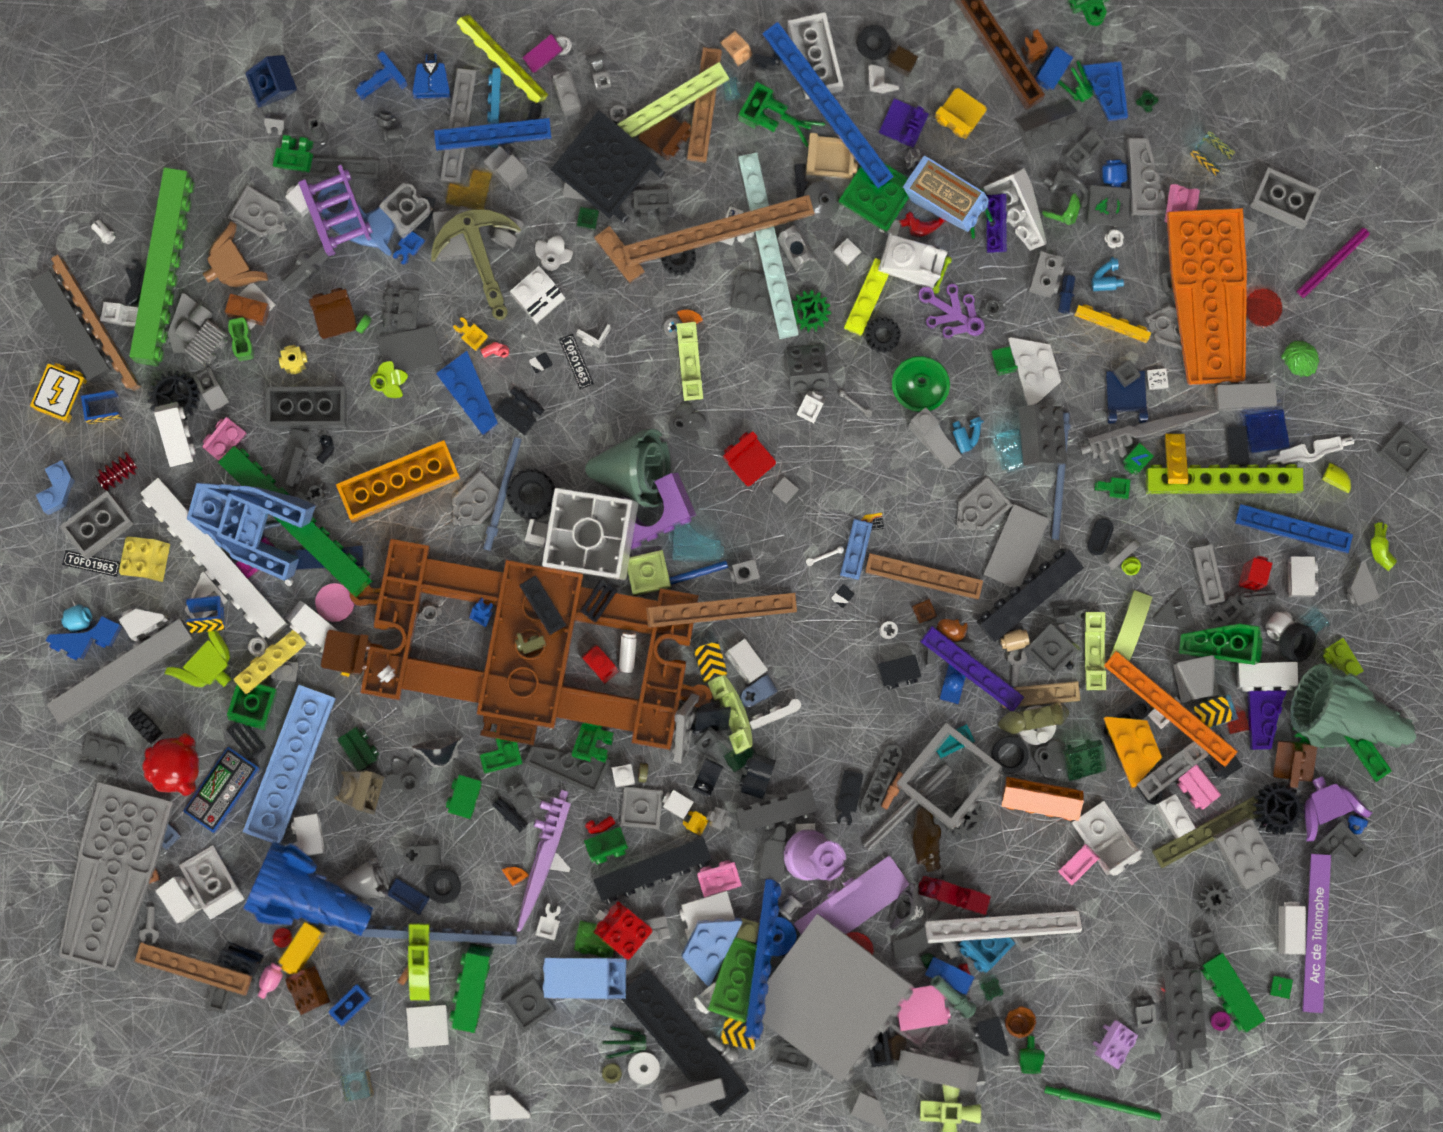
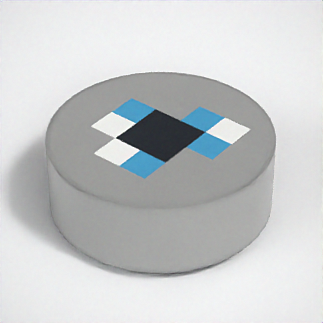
[664,318,682,338]

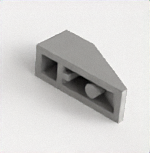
[659,1078,726,1113]

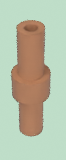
[881,772,904,810]

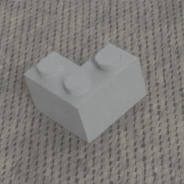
[483,146,528,192]

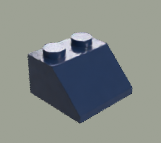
[245,55,297,108]

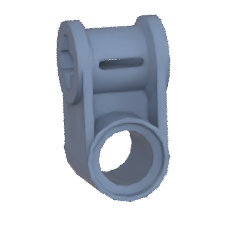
[740,675,778,707]

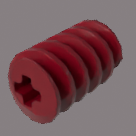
[95,452,139,492]

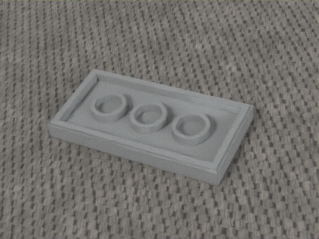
[983,504,1049,588]

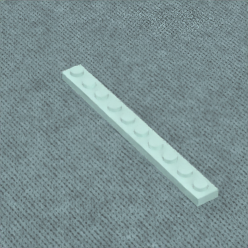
[738,153,798,339]

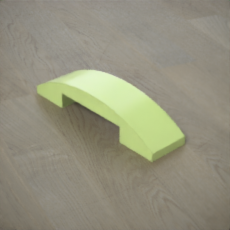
[677,322,703,401]
[1109,590,1152,661]
[1084,612,1106,690]
[708,675,752,754]

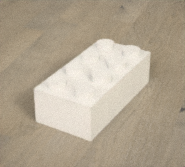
[787,12,843,100]

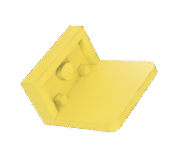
[119,537,170,582]

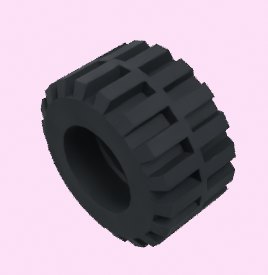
[507,468,555,519]

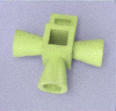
[920,1085,981,1132]

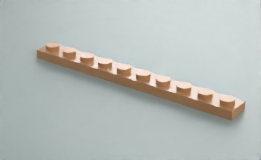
[623,195,814,267]

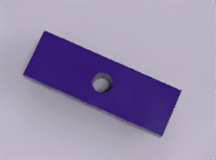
[986,194,1007,253]

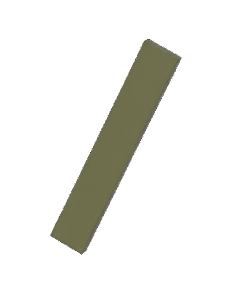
[1152,796,1258,868]

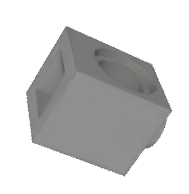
[729,559,760,586]

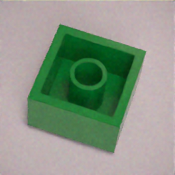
[227,684,277,731]

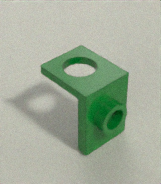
[991,346,1018,376]

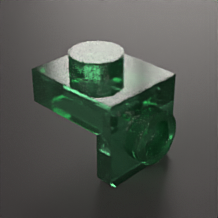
[723,747,757,773]

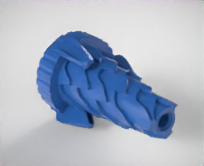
[243,841,373,936]

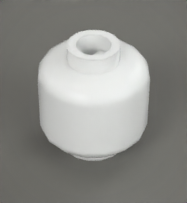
[1266,612,1294,641]

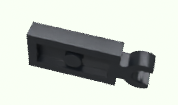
[837,770,863,826]

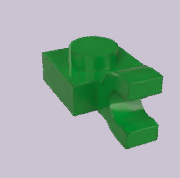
[1094,477,1131,500]

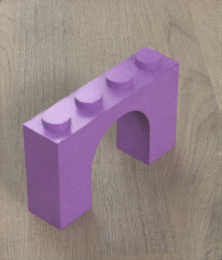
[621,473,696,550]

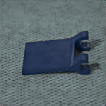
[1106,371,1148,424]

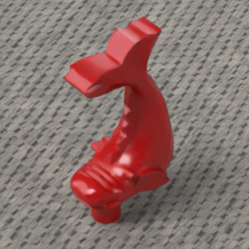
[899,212,948,237]

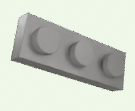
[1192,544,1225,606]

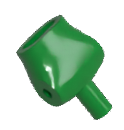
[1018,1036,1045,1074]

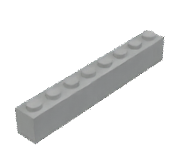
[46,619,195,726]

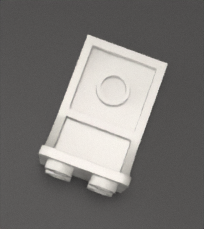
[1071,801,1143,876]

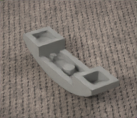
[1137,742,1209,800]

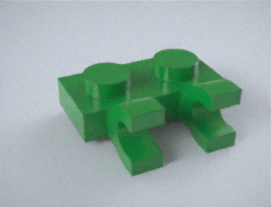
[273,135,314,173]
[572,723,614,763]

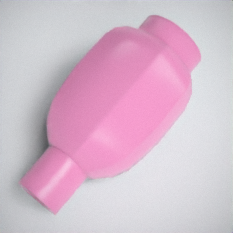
[258,962,282,999]

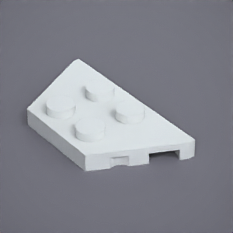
[1007,337,1061,406]

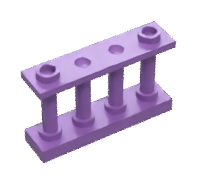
[298,165,373,256]

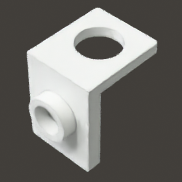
[869,65,899,94]
[576,324,611,348]

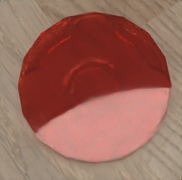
[1246,289,1283,327]

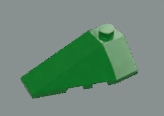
[1179,623,1263,665]

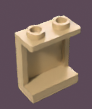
[806,133,857,179]

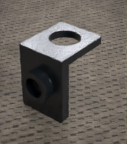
[692,758,723,797]

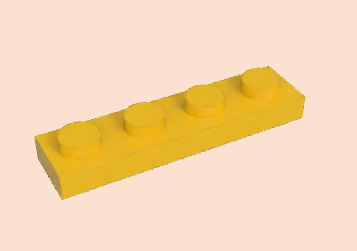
[1074,304,1151,343]

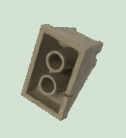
[334,771,385,815]

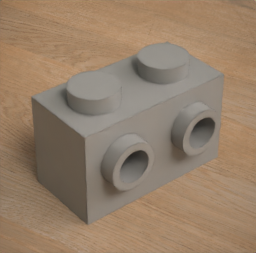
[1029,251,1065,298]

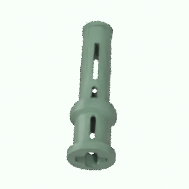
[931,976,976,1018]

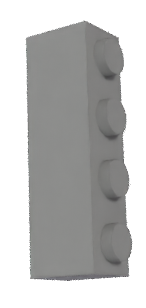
[897,1048,980,1091]

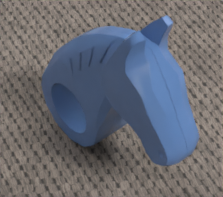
[317,183,395,256]

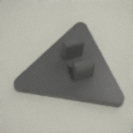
[1154,589,1196,630]

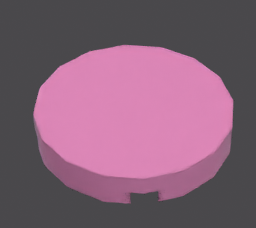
[315,583,354,622]

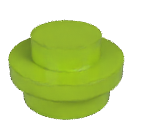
[1121,557,1141,575]

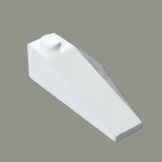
[984,168,1047,250]

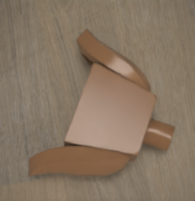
[203,221,268,287]

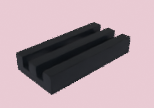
[580,579,618,623]
[227,722,266,760]

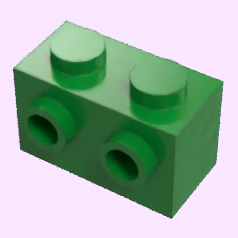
[446,775,483,820]

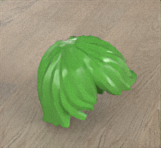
[1281,340,1320,377]

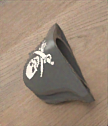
[889,882,926,930]

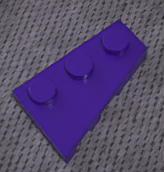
[1247,690,1287,750]

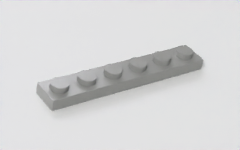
[441,68,477,184]

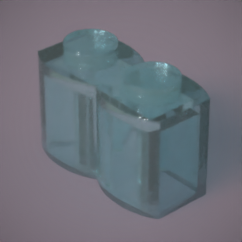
[993,428,1028,473]

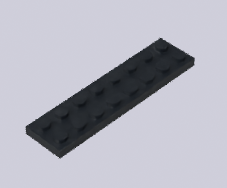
[622,969,750,1117]

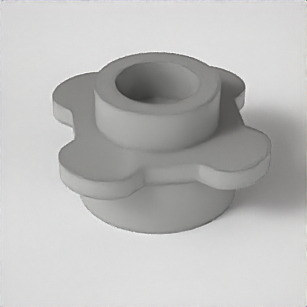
[419,603,442,625]

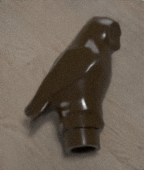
[911,806,941,872]

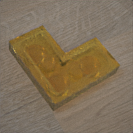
[446,170,492,209]

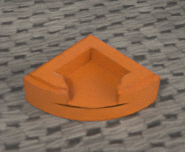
[677,310,703,324]
[502,867,529,886]

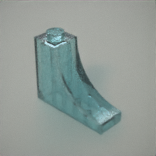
[673,523,724,562]

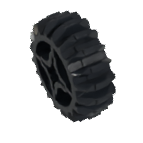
[148,371,200,420]
[1252,782,1305,835]

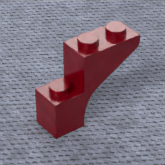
[918,876,991,915]

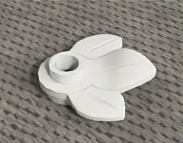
[535,235,573,271]

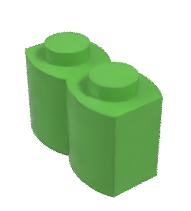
[228,317,255,361]

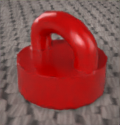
[272,928,293,948]

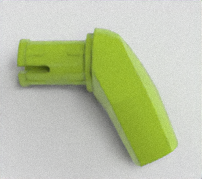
[1370,522,1397,571]

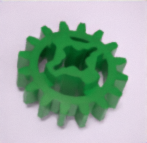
[791,290,831,333]

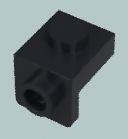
[752,51,781,71]

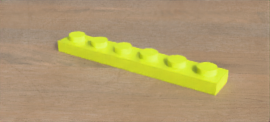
[456,15,548,103]

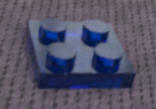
[1244,409,1290,454]

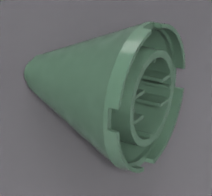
[585,429,671,507]

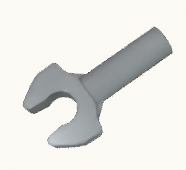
[1007,651,1027,687]
[139,907,160,943]

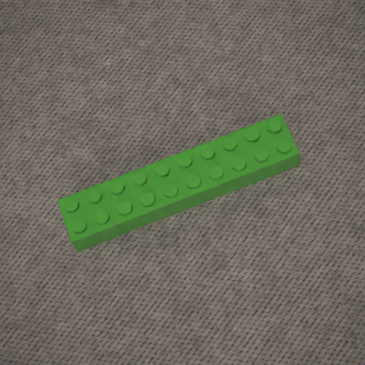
[130,168,195,367]

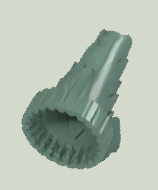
[1290,663,1417,748]

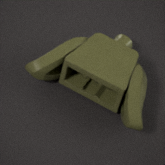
[998,702,1070,734]

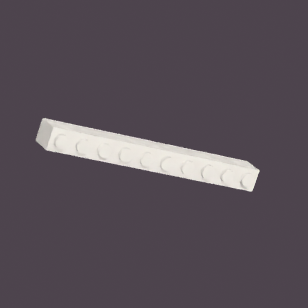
[141,478,288,640]

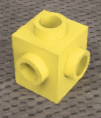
[278,345,308,374]

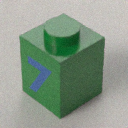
[1122,443,1154,475]

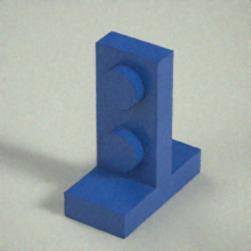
[356,51,408,100]

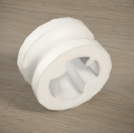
[879,621,898,639]

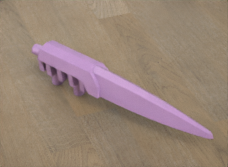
[517,790,571,932]

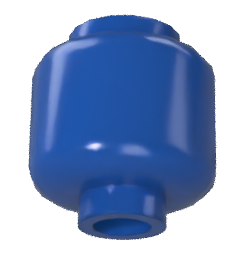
[1102,159,1128,187]

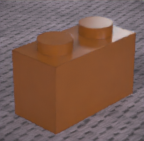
[225,294,270,326]

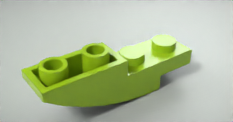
[408,923,430,1000]

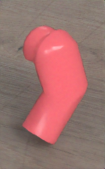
[480,342,509,358]

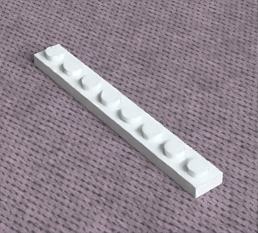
[925,911,1082,943]

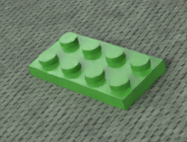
[707,937,757,1023]

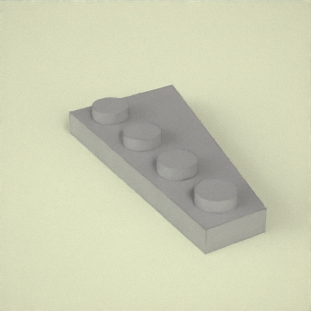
[1127,138,1167,215]

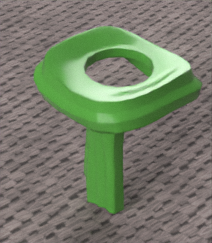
[1043,193,1080,225]

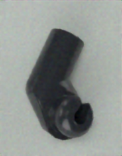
[316,434,334,464]

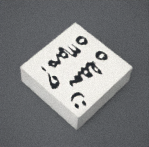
[1146,368,1168,390]

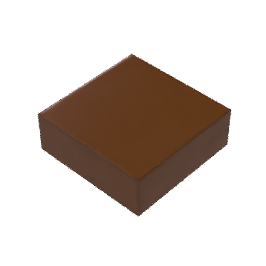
[911,599,937,624]

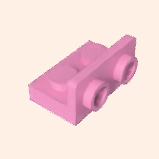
[1165,184,1200,223]
[202,417,247,460]

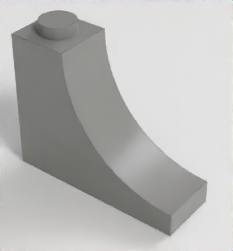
[908,407,962,470]

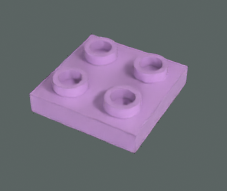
[1093,1020,1138,1069]

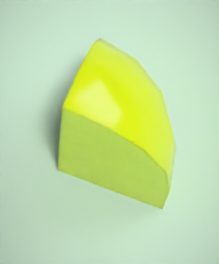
[1321,463,1351,493]

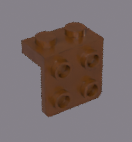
[639,116,692,161]
[308,288,357,339]
[320,630,371,675]

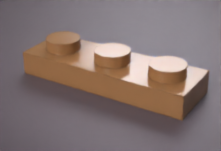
[594,226,645,284]

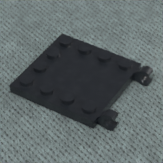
[550,110,666,223]

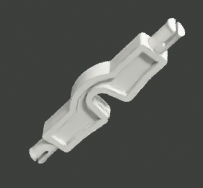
[1268,436,1354,465]

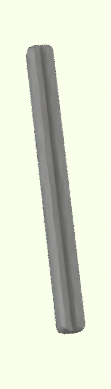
[862,765,952,850]

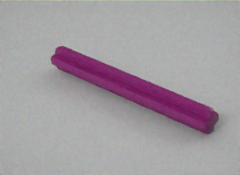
[1297,227,1370,298]

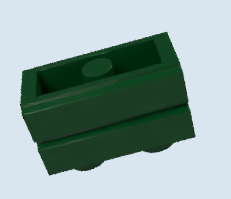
[337,727,380,771]

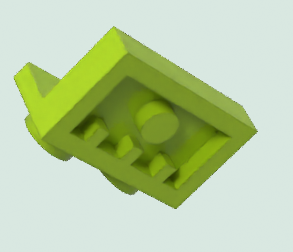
[1322,638,1364,676]

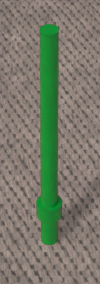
[1044,1086,1161,1121]

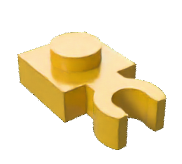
[453,317,489,351]

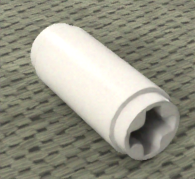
[619,632,637,673]

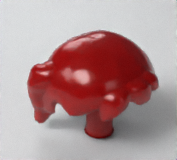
[142,733,200,796]

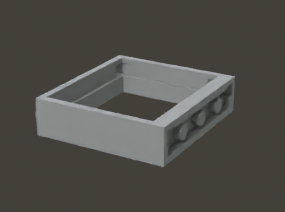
[897,723,1002,830]

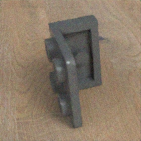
[786,344,829,392]

